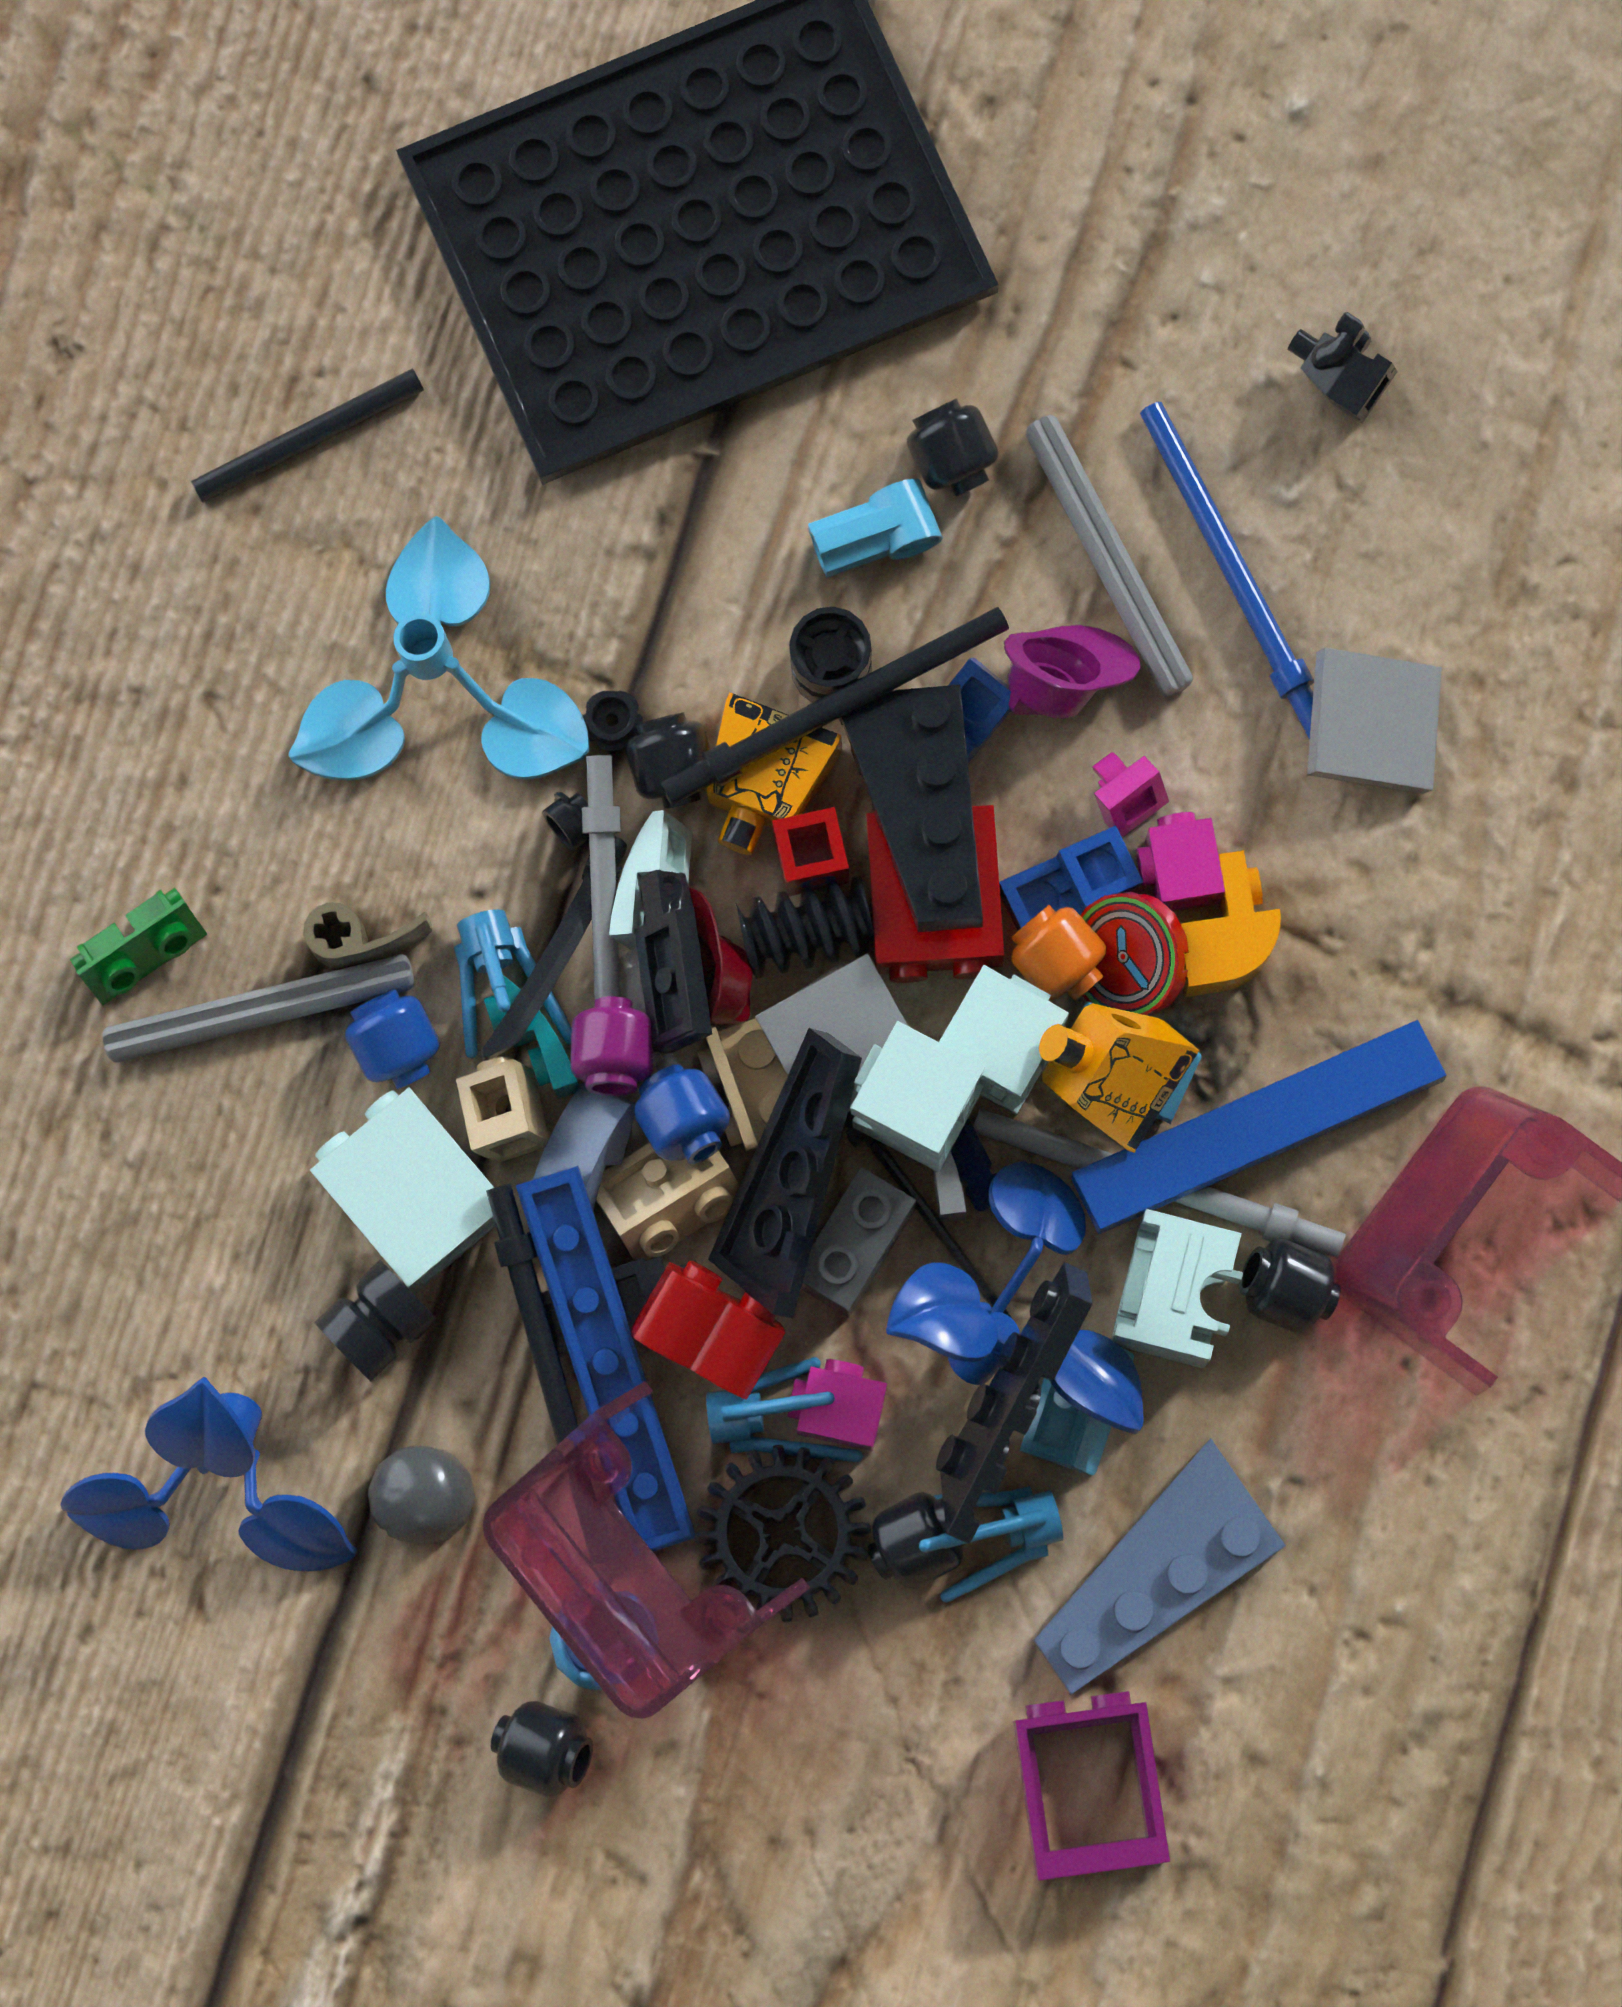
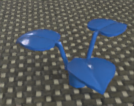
[886,1161,1144,1434]
[60,1377,358,1572]

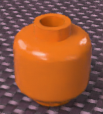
[1011,905,1106,1001]

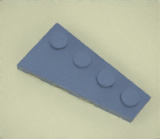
[1033,1438,1286,1695]

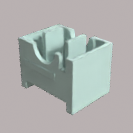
[939,965,1069,1116]
[850,1021,985,1172]
[1111,1209,1243,1368]

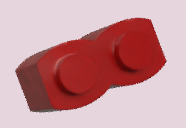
[631,1260,785,1400]

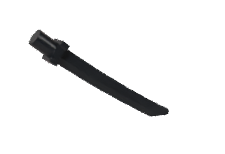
[480,836,627,1061]
[844,1111,1012,1318]

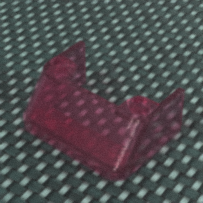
[1334,1086,1622,1396]
[483,1381,810,1719]

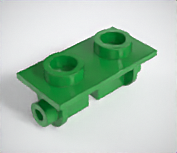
[70,887,207,1006]

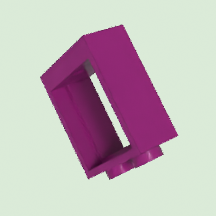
[1013,1691,1170,1881]

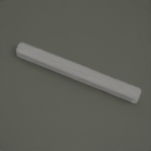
[1026,415,1193,697]
[103,954,414,1063]

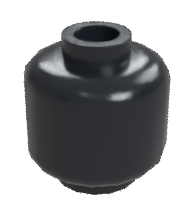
[907,398,999,496]
[625,712,710,809]
[1239,1238,1341,1333]
[867,1492,967,1589]
[490,1701,593,1797]

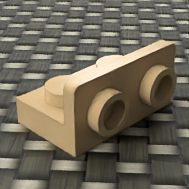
[697,1018,787,1159]
[596,1142,740,1261]

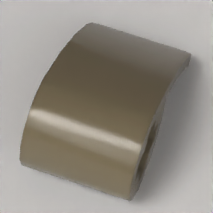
[304,902,432,970]

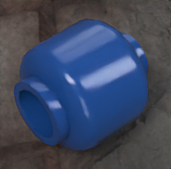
[345,989,440,1089]
[634,1065,730,1164]

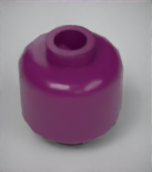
[571,996,654,1096]

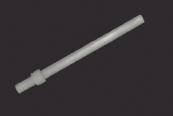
[582,755,624,1098]
[972,1108,1346,1258]

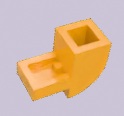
[1181,850,1281,997]

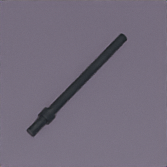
[660,607,1009,805]
[486,1183,616,1566]

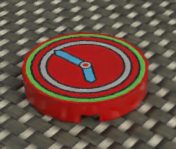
[1080,892,1189,1016]

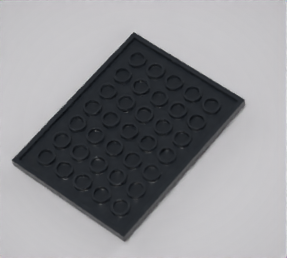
[396,0,999,485]

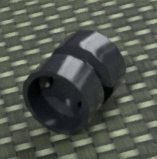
[789,607,872,703]
[314,1260,438,1383]

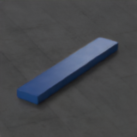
[1071,1020,1447,1235]
[516,1165,695,1558]

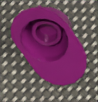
[1004,625,1140,719]

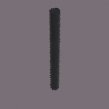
[191,368,424,503]

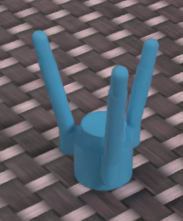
[454,909,572,1059]
[706,1357,863,1463]
[919,1486,1064,1603]

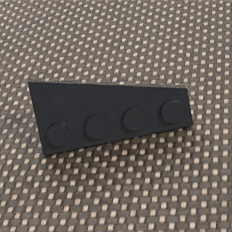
[708,1028,862,1319]

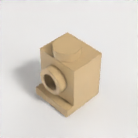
[456,1057,552,1163]

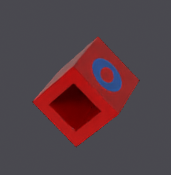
[772,807,849,897]

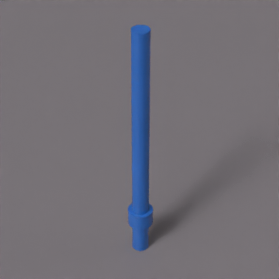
[1140,402,1314,740]

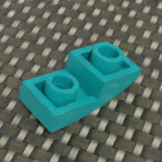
[484,975,580,1099]

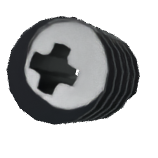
[736,876,874,979]

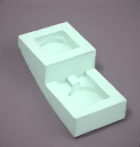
[609,810,692,955]

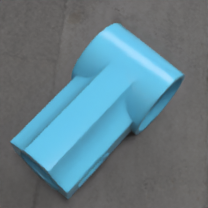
[808,478,943,578]

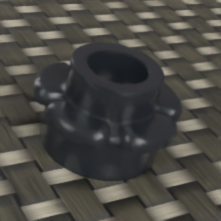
[581,691,643,751]
[542,792,589,851]

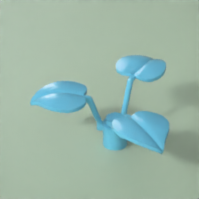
[289,516,589,781]

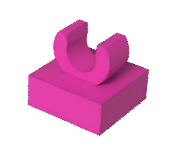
[1092,752,1169,837]

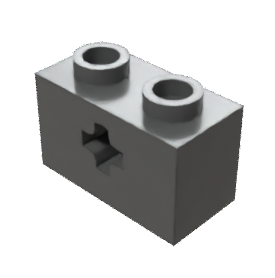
[801,1167,916,1318]

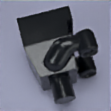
[1287,312,1398,424]

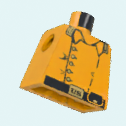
[707,692,842,855]
[1039,1003,1200,1153]

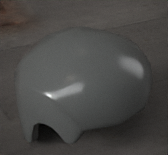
[368,1446,475,1544]

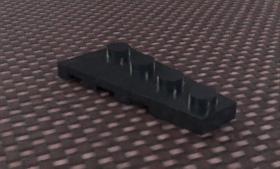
[839,685,983,932]
[936,1262,1093,1544]

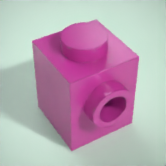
[1136,812,1225,912]
[787,1359,887,1451]

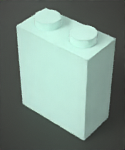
[310,1087,496,1294]

